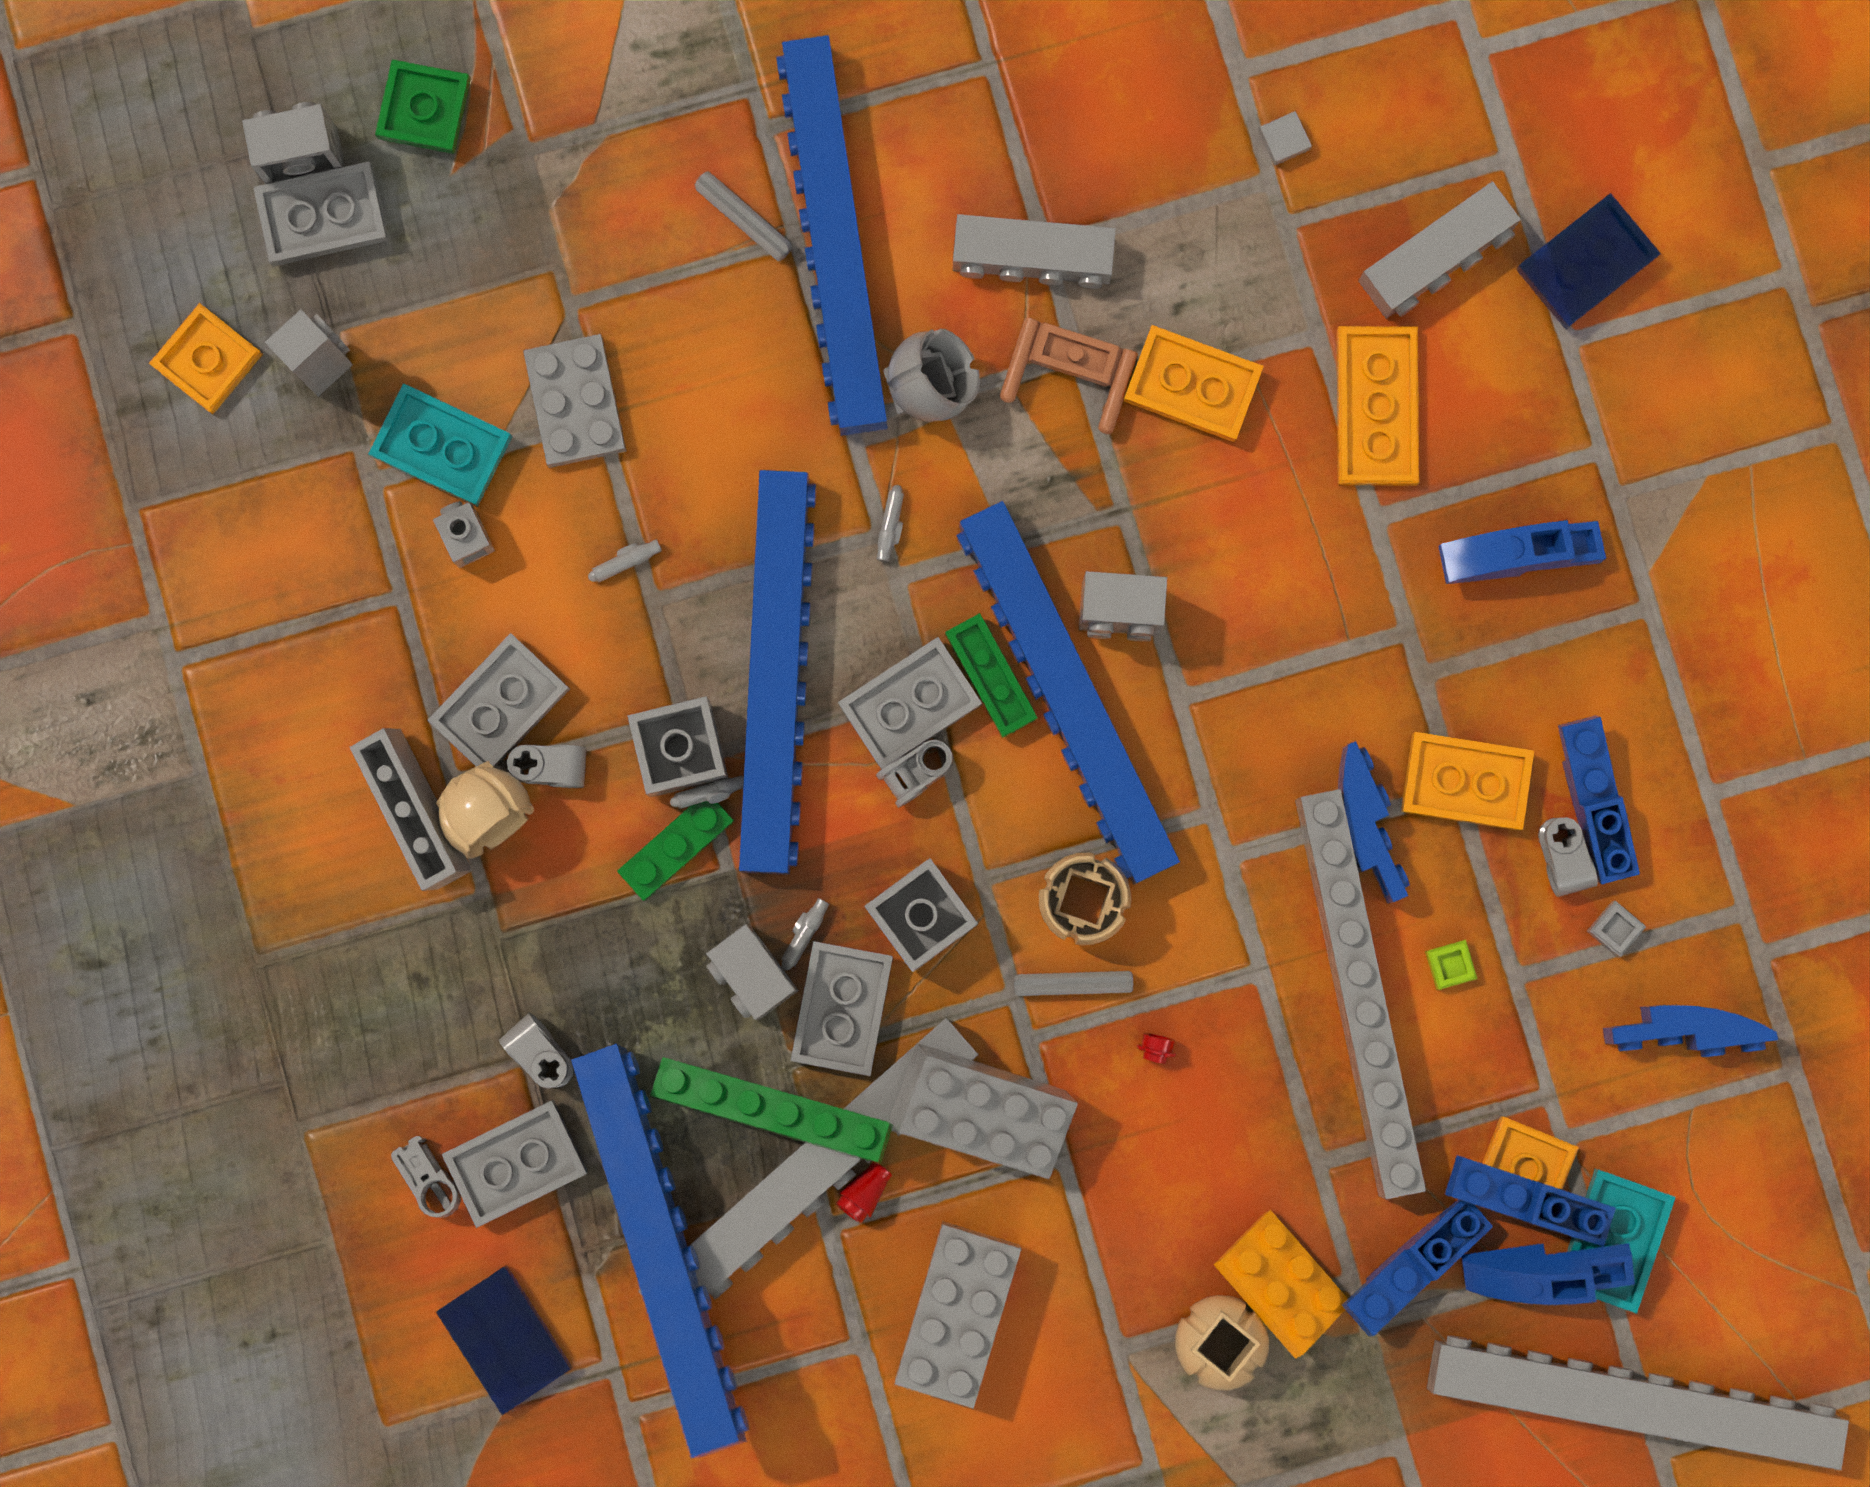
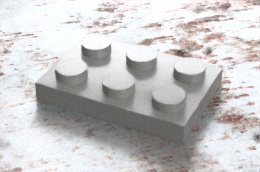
[253,161,388,266]
[523,334,626,468]
[427,633,570,768]
[838,637,982,770]
[791,941,893,1076]
[442,1100,588,1228]

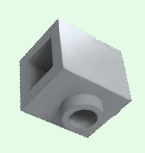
[433,501,495,568]

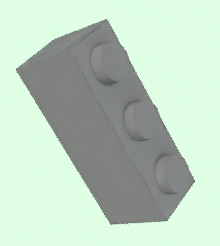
[265,309,353,397]

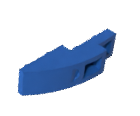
[1438,520,1606,584]
[1558,715,1640,884]
[1338,741,1410,904]
[1603,1005,1778,1057]
[1445,1155,1616,1247]
[1342,1200,1493,1337]
[1461,1243,1635,1305]

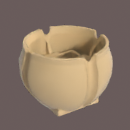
[436,761,534,859]
[1038,852,1131,945]
[1175,1295,1269,1391]

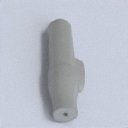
[876,485,904,562]
[588,539,662,582]
[670,776,744,809]
[781,898,830,970]

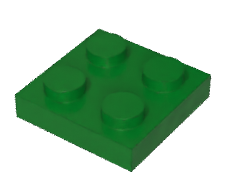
[375,59,471,154]

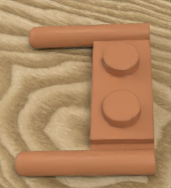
[1000,318,1138,434]

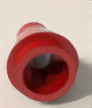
[836,1162,892,1224]

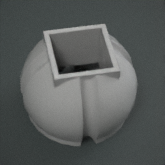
[883,329,980,422]

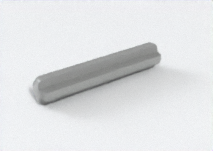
[695,171,792,261]
[1014,971,1134,996]

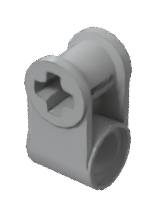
[876,740,953,808]
[507,745,586,788]
[1538,817,1598,897]
[499,1012,574,1088]

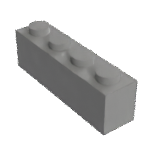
[1358,181,1521,319]
[953,214,1116,289]
[350,728,473,891]

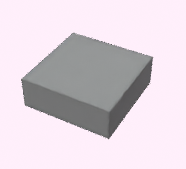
[1258,111,1312,166]
[1587,901,1646,958]

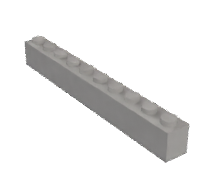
[1295,789,1426,1199]
[638,1018,978,1300]
[1427,1335,1849,1470]

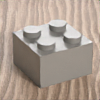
[242,102,345,184]
[1079,571,1167,641]
[627,696,729,798]
[864,858,978,972]
[706,924,799,1020]

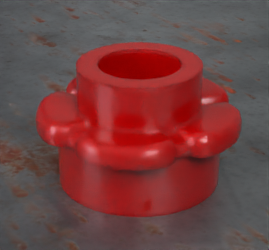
[1137,1033,1176,1064]

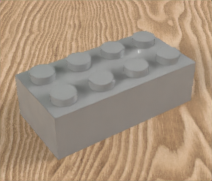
[889,1043,1078,1179]
[895,1221,1021,1409]

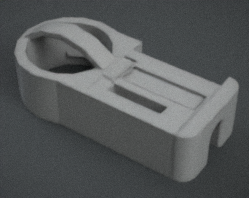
[391,1136,461,1218]

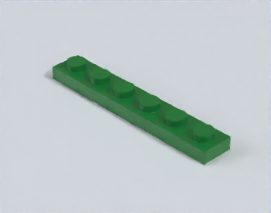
[650,1057,893,1164]

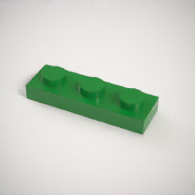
[945,613,1038,739]
[617,801,735,902]

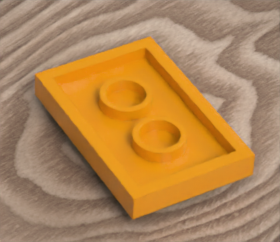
[1123,325,1264,442]
[1401,732,1534,831]
[1213,1210,1348,1359]

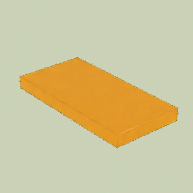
[1337,326,1419,486]

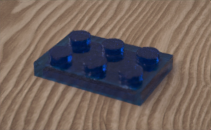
[1516,193,1661,330]
[436,1265,573,1415]

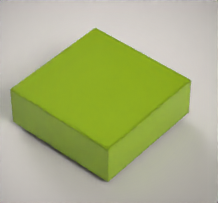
[1425,940,1477,990]

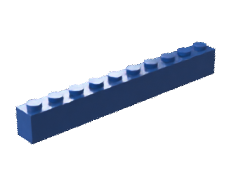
[776,35,888,436]
[739,470,816,875]
[956,501,1180,885]
[571,1044,749,1458]

